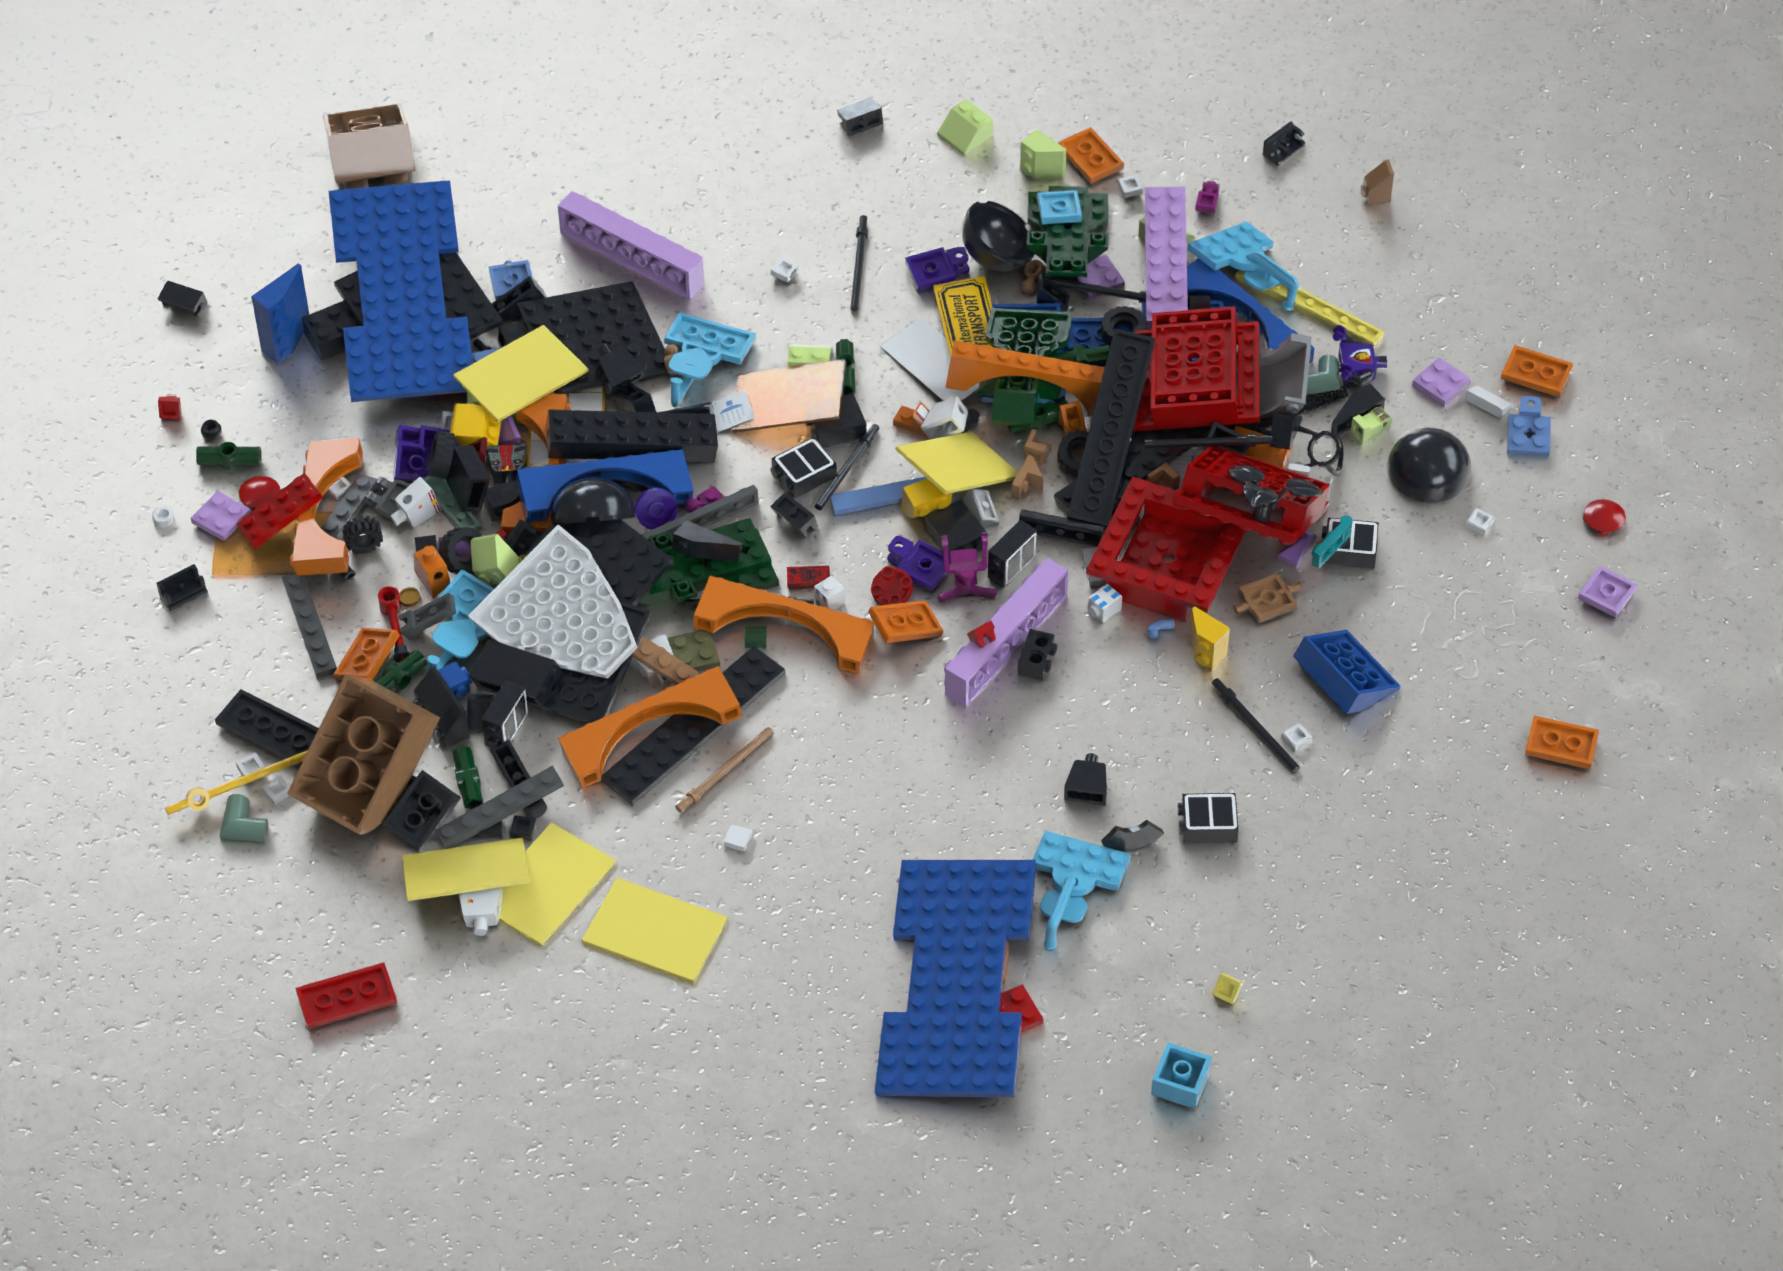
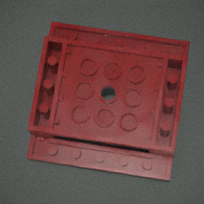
[1133,306,1260,432]
[1172,446,1331,545]
[1086,477,1247,623]

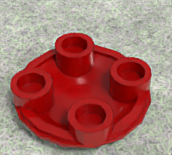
[239,476,280,511]
[1583,499,1626,536]
[870,566,913,606]

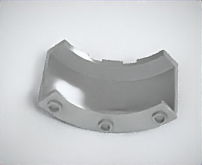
[1223,333,1312,428]

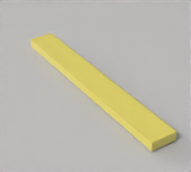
[1235,270,1384,347]

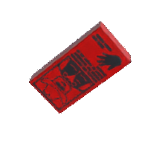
[787,565,830,588]

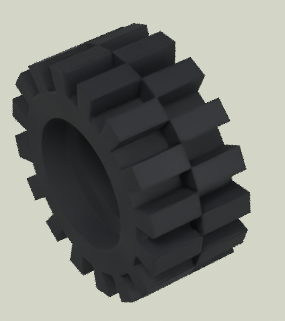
[342,516,383,554]

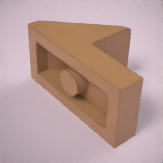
[1011,455,1043,500]

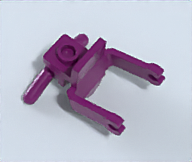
[938,532,997,602]

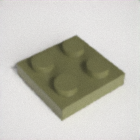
[667,630,720,672]

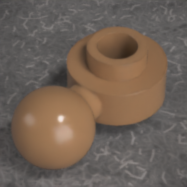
[1021,260,1046,295]
[664,344,680,376]

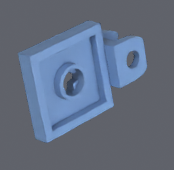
[1507,396,1551,457]

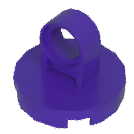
[635,488,678,530]

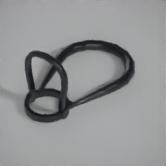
[1247,417,1344,475]

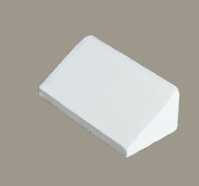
[1466,386,1512,419]
[964,488,1000,528]

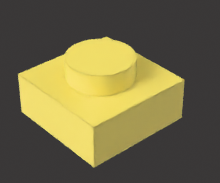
[1212,973,1243,1004]

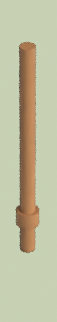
[675,727,773,813]

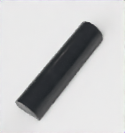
[1019,509,1105,546]
[490,740,547,818]

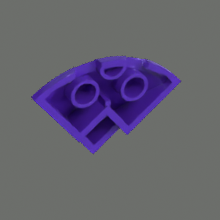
[393,425,459,481]

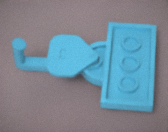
[1187,221,1299,311]
[664,313,756,408]
[426,570,494,674]
[1033,831,1131,950]

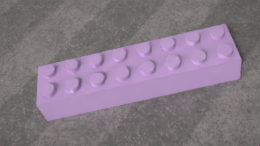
[1145,186,1188,330]
[558,191,704,299]
[944,558,1068,707]

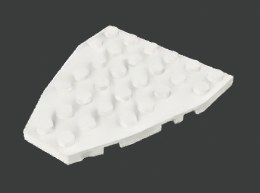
[468,525,638,679]

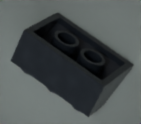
[413,666,470,748]

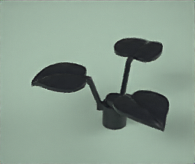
[1228,465,1323,522]

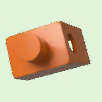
[414,545,450,598]

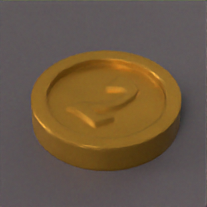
[399,587,420,607]

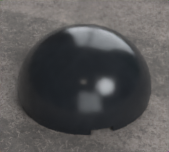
[961,201,1035,272]
[1387,428,1471,503]
[551,477,636,523]

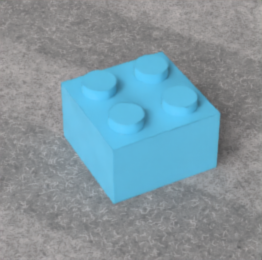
[1151,1043,1212,1109]

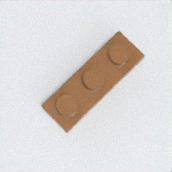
[632,637,698,685]

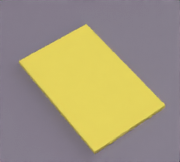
[453,325,589,422]
[895,431,1018,494]
[499,822,616,946]
[402,838,530,901]
[582,877,728,983]

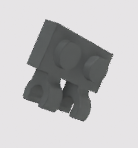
[365,477,411,519]

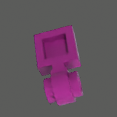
[1195,180,1220,214]
[685,486,725,513]

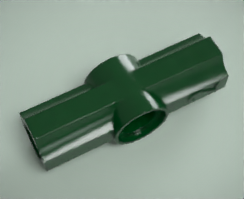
[835,339,856,396]
[1047,345,1110,365]
[1008,400,1068,433]
[196,442,262,470]
[374,650,427,692]
[452,745,483,810]

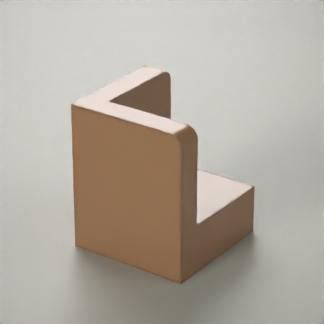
[1024,429,1052,465]
[1147,463,1180,490]

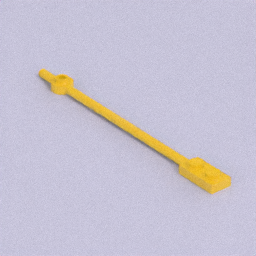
[165,750,308,815]

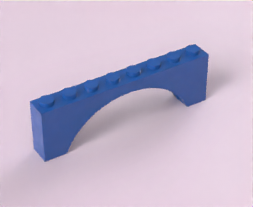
[1187,258,1315,364]
[516,450,694,523]

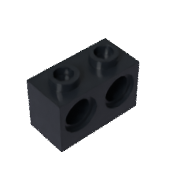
[1018,629,1058,681]

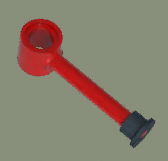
[378,586,410,663]

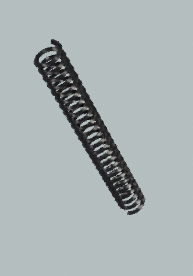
[1262,385,1348,429]

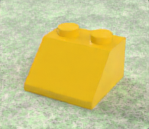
[450,403,501,446]
[901,479,952,518]
[1190,606,1230,670]

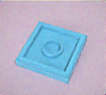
[1037,190,1082,224]

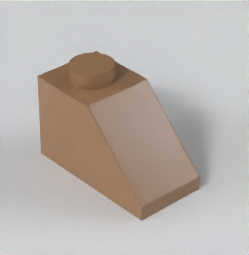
[1360,160,1394,205]

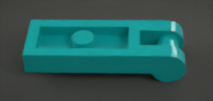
[1311,515,1353,569]

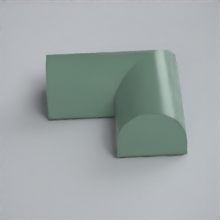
[1306,355,1340,395]
[220,794,268,842]

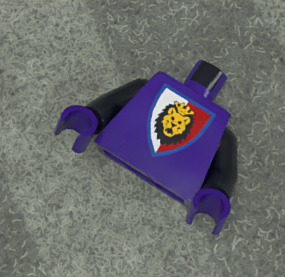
[1333,325,1387,386]

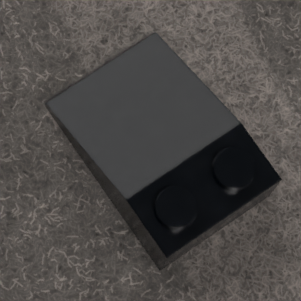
[383,770,461,851]

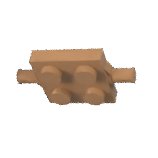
[1233,573,1303,623]

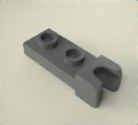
[398,593,456,639]

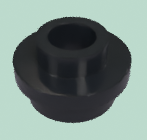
[201,419,222,439]

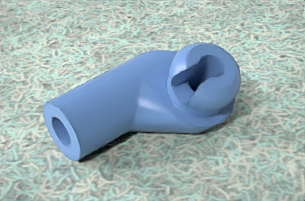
[1146,618,1175,638]

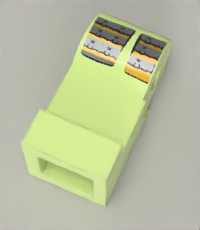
[1350,407,1393,443]

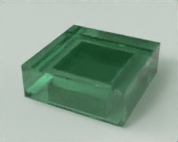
[745,626,767,648]

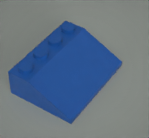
[251,263,309,364]
[1293,629,1401,714]

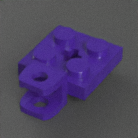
[905,247,970,291]
[887,536,951,592]

